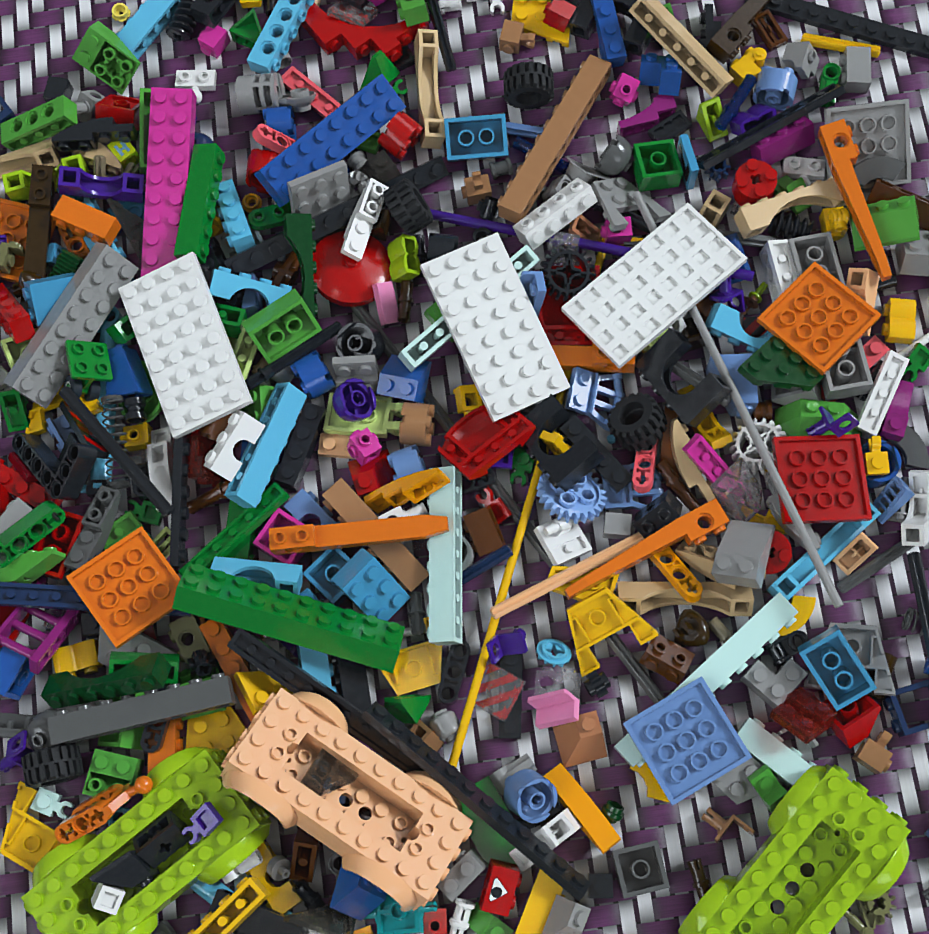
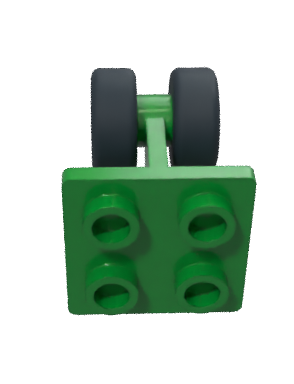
[64,340,113,401]

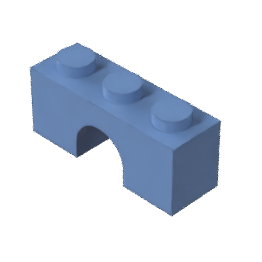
[284,488,340,551]

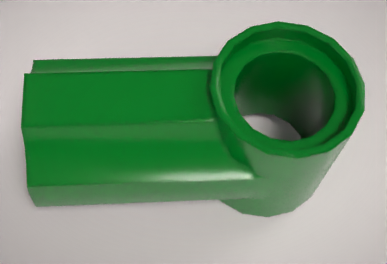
[819,63,841,108]

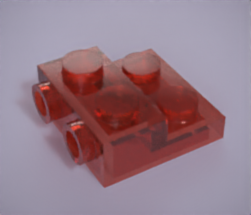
[188,435,228,488]
[769,686,837,744]

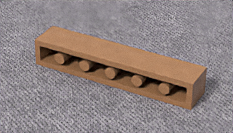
[322,478,429,592]

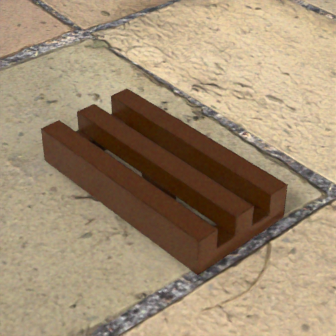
[751,9,788,52]

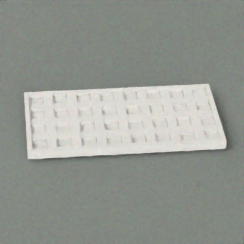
[561,203,747,369]
[420,232,570,423]
[118,252,253,439]

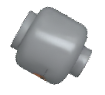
[429,708,460,744]

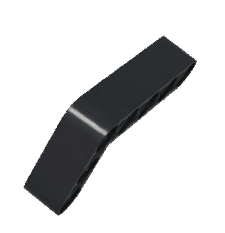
[12,433,97,501]

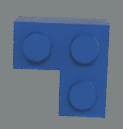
[639,53,682,96]

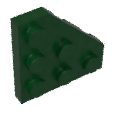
[737,335,825,391]

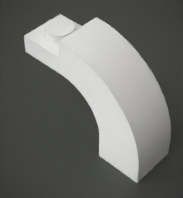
[901,470,929,547]

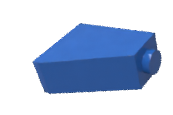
[106,344,153,400]

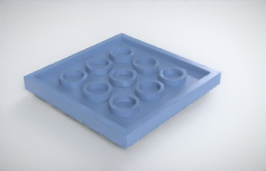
[623,676,752,806]

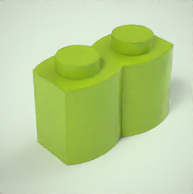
[387,234,421,283]

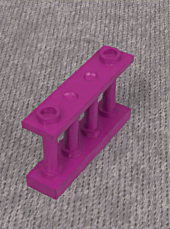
[0,577,87,675]

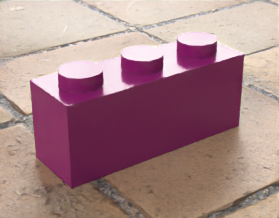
[750,116,815,165]

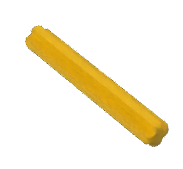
[801,33,881,58]

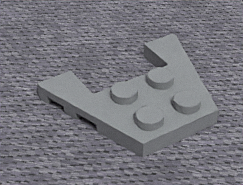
[591,177,672,232]
[804,623,896,696]

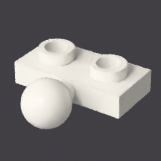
[175,70,217,104]
[782,156,825,187]

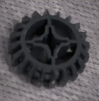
[539,245,596,302]

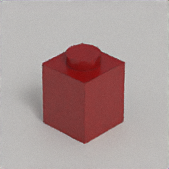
[543,0,576,33]

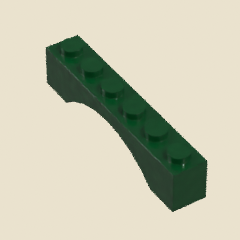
[283,213,319,341]
[40,652,171,709]

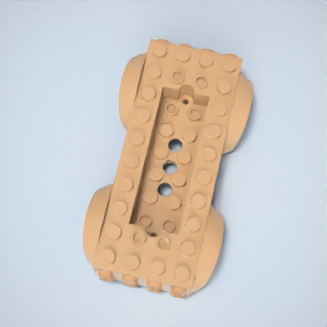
[220,688,473,912]

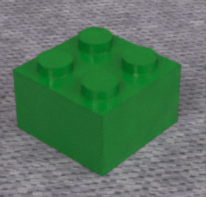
[630,139,683,192]

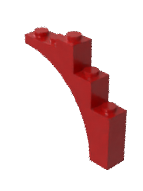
[301,3,430,62]

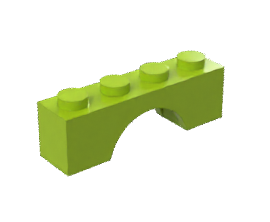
[2,153,90,202]

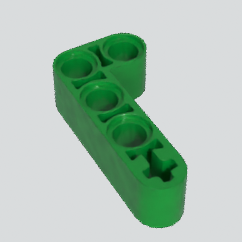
[0,500,66,568]

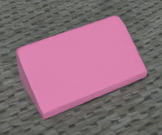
[372,281,399,326]

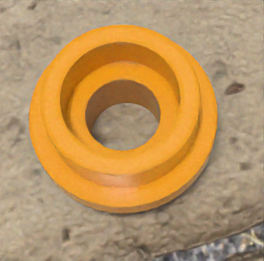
[242,193,262,213]

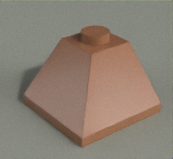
[552,710,607,768]

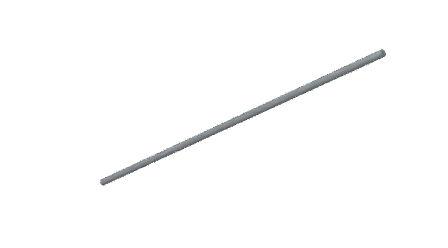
[632,191,844,609]

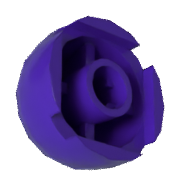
[332,378,376,423]

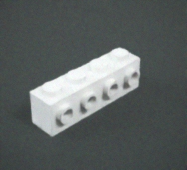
[512,178,598,250]

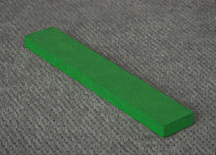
[178,482,290,576]

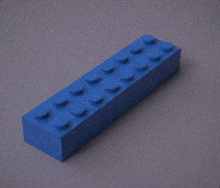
[254,74,406,208]

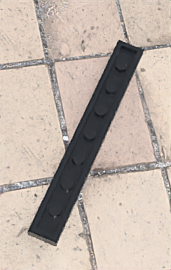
[696,83,846,171]

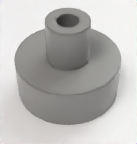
[266,855,291,881]

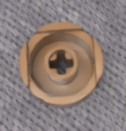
[399,402,435,447]

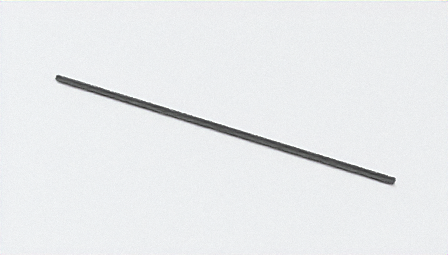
[271,200,666,704]

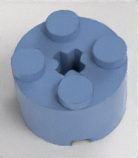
[753,66,798,112]
[387,444,427,481]
[504,769,557,823]

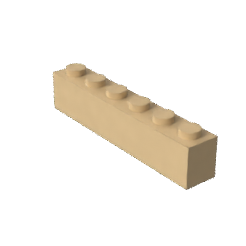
[629,0,734,98]

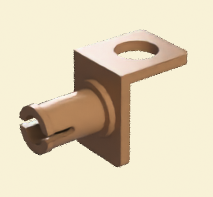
[701,807,755,844]

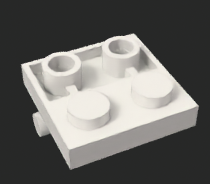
[533,517,592,566]

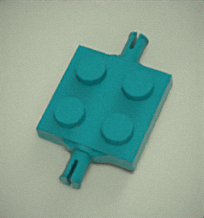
[363,894,437,934]

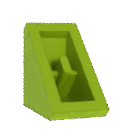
[696,96,728,142]

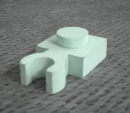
[30,787,75,819]

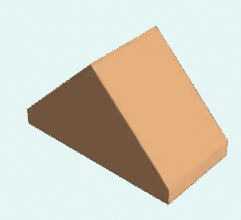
[832,532,879,576]

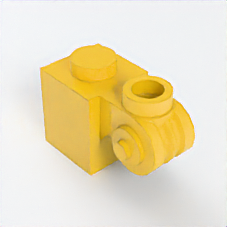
[729,46,767,93]
[819,206,850,241]

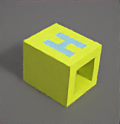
[107,141,139,169]

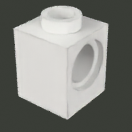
[91,883,126,915]

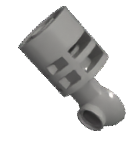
[235,72,316,115]

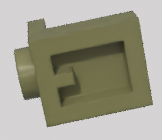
[0,241,25,274]

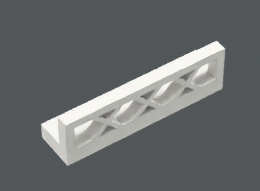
[759,239,798,303]
[855,350,910,439]

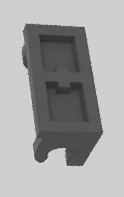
[0,713,36,739]

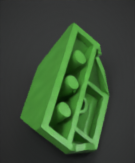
[774,399,862,438]

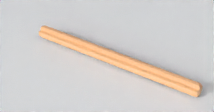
[490,532,645,619]

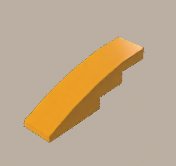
[363,467,451,514]
[543,763,621,854]

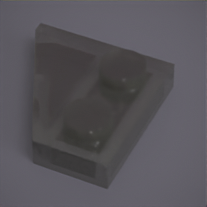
[301,748,358,796]

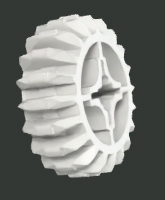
[729,418,787,475]

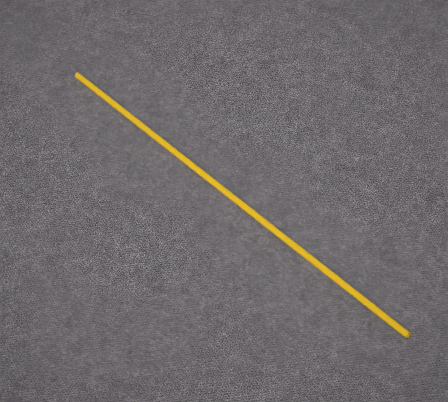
[448,238,606,767]

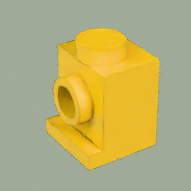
[453,384,482,416]
[119,422,153,452]

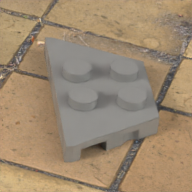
[98,626,177,667]
[712,757,782,805]

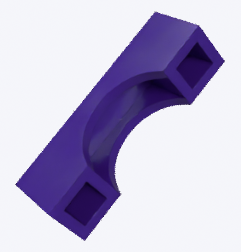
[58,166,144,203]

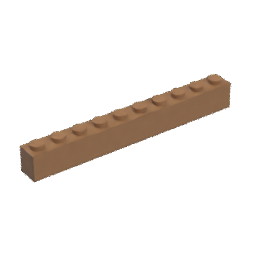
[497,54,612,224]

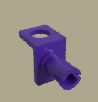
[709,276,745,313]
[806,406,860,437]
[486,628,528,664]
[0,730,33,773]

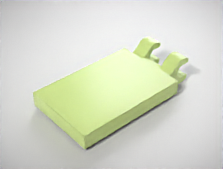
[323,392,403,438]

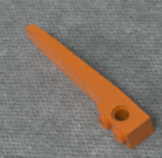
[817,119,892,282]
[551,343,635,373]
[564,498,730,600]
[269,515,449,555]

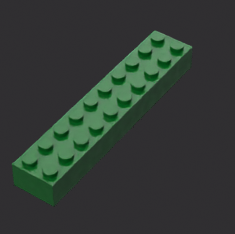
[172,563,405,673]

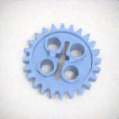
[536,472,607,524]

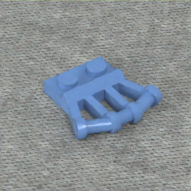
[565,367,625,432]
[602,462,664,511]

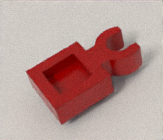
[475,487,512,525]

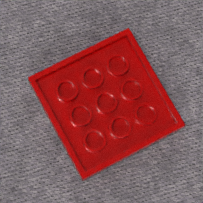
[771,434,872,524]

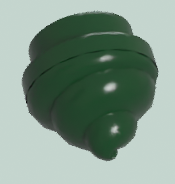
[601,800,624,824]

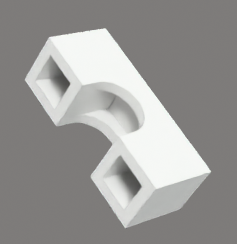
[203,410,265,482]

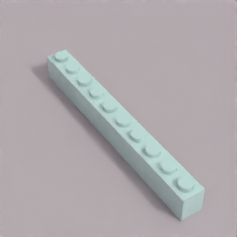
[614,592,798,768]

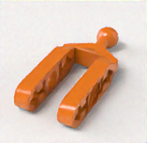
[54,775,153,844]

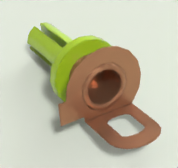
[741,282,768,315]

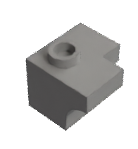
[782,41,820,79]

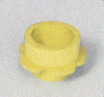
[112,3,131,22]

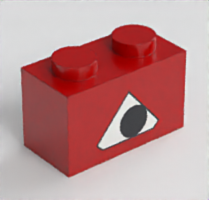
[478,858,522,917]

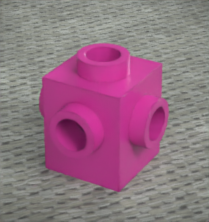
[608,73,641,107]
[347,428,382,466]

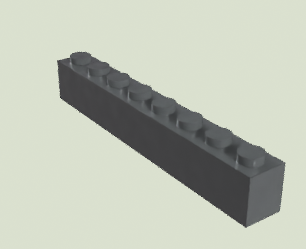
[47,673,236,746]

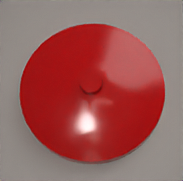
[313,231,391,307]

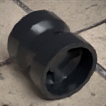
[124,397,147,423]

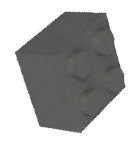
[610,840,670,899]

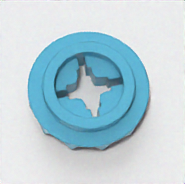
[536,639,572,668]

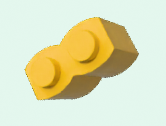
[881,298,916,345]
[52,639,104,677]

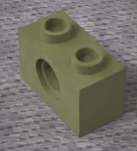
[168,614,214,664]

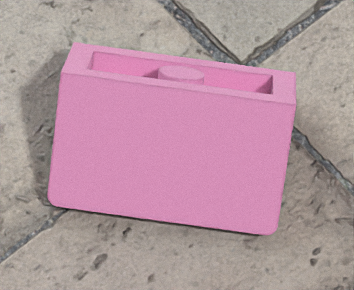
[527,689,580,729]

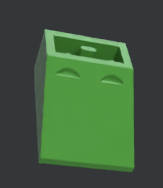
[72,21,141,95]

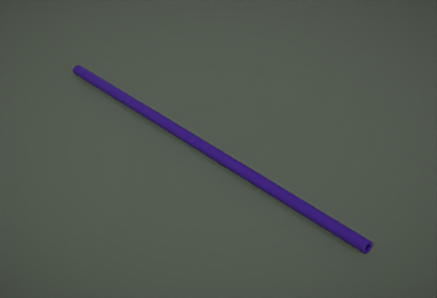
[389,209,755,282]

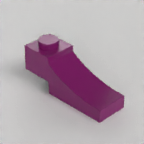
[617,95,677,137]
[878,380,914,442]

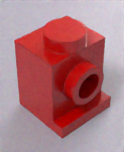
[423,908,448,934]

